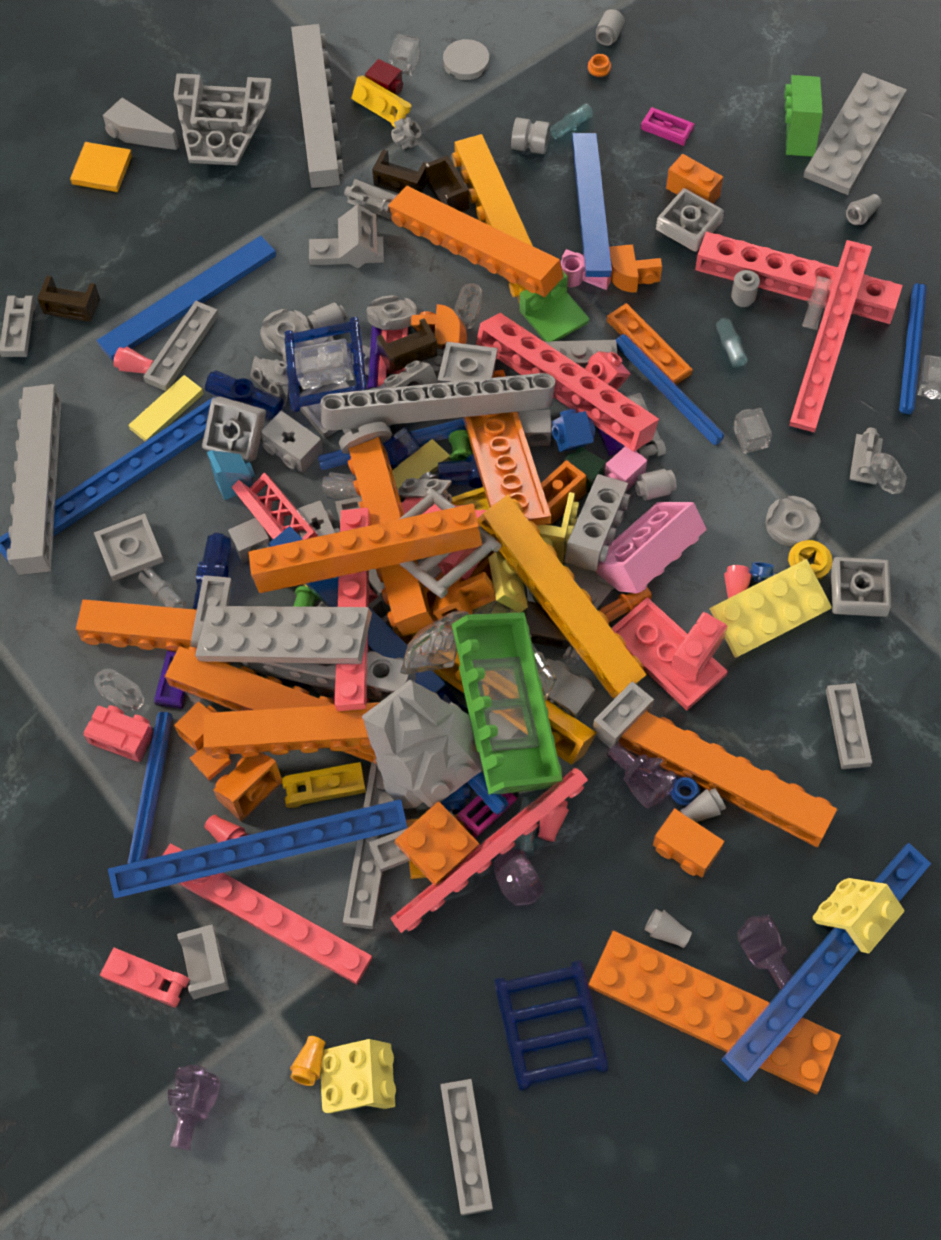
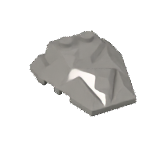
[174,74,272,165]
[362,680,494,809]

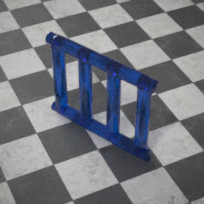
[284,317,367,412]
[494,960,609,1091]

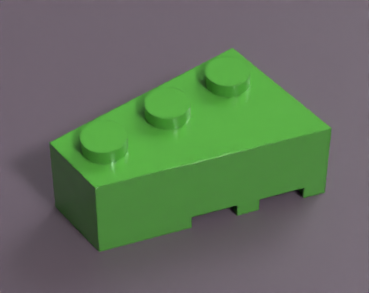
[784,75,823,157]

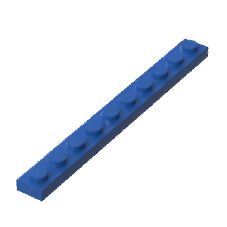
[0,397,215,565]
[108,799,407,898]
[721,843,931,1082]

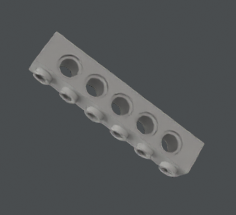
[242,651,417,701]

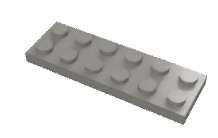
[803,73,907,195]
[195,606,372,664]

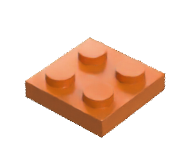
[394,801,479,886]

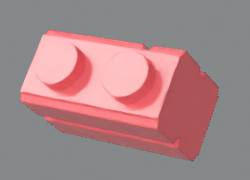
[671,612,728,681]
[84,705,154,762]

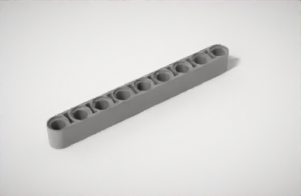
[321,373,555,430]

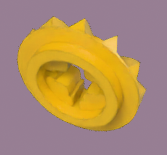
[788,540,832,580]

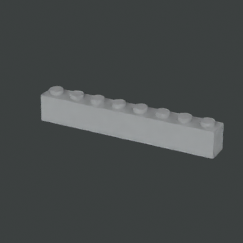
[291,24,344,188]
[7,384,62,575]

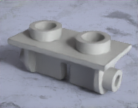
[344,179,397,219]
[250,356,300,406]
[849,428,883,485]
[398,478,452,502]

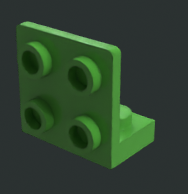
[519,270,589,342]

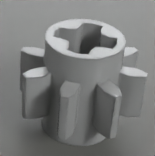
[391,117,421,149]

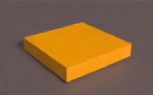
[70,142,132,192]

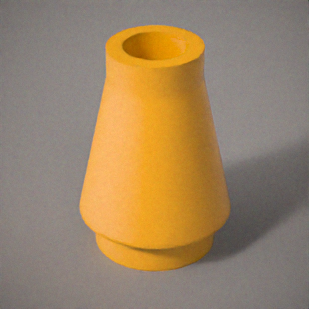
[290,1036,325,1086]

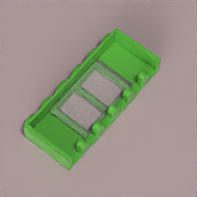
[452,612,563,795]

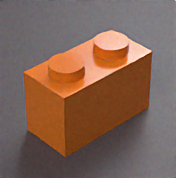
[666,154,723,204]
[653,808,725,878]

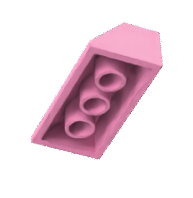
[594,502,707,594]

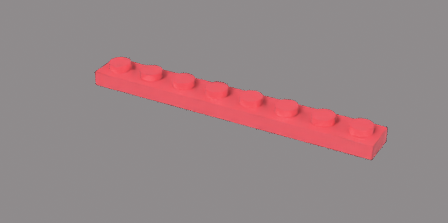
[789,240,872,433]
[335,508,370,711]
[391,768,588,933]
[163,843,373,985]

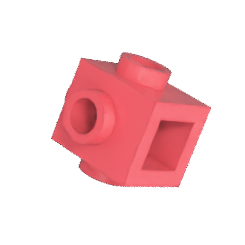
[585,351,631,390]

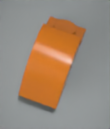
[609,245,662,292]
[411,304,467,349]
[433,572,496,633]

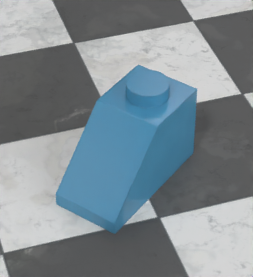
[207,450,255,500]

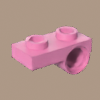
[561,249,612,290]

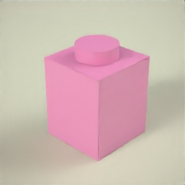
[605,446,647,490]

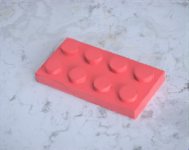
[611,597,728,711]

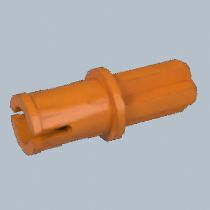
[599,587,652,622]

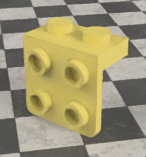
[537,492,579,565]
[480,552,528,614]
[813,878,905,953]
[320,1039,396,1113]

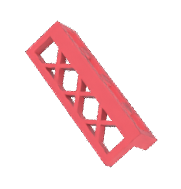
[231,473,318,540]

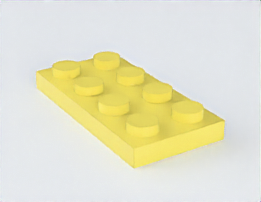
[709,559,832,658]

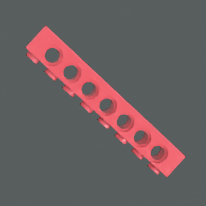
[695,232,903,324]
[476,313,659,452]

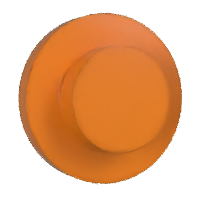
[588,54,611,77]

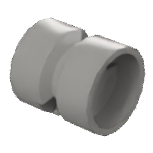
[511,117,550,154]

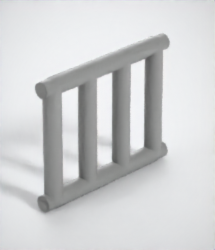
[400,488,502,598]

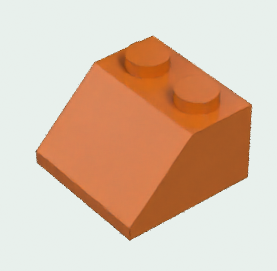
[213,752,282,822]

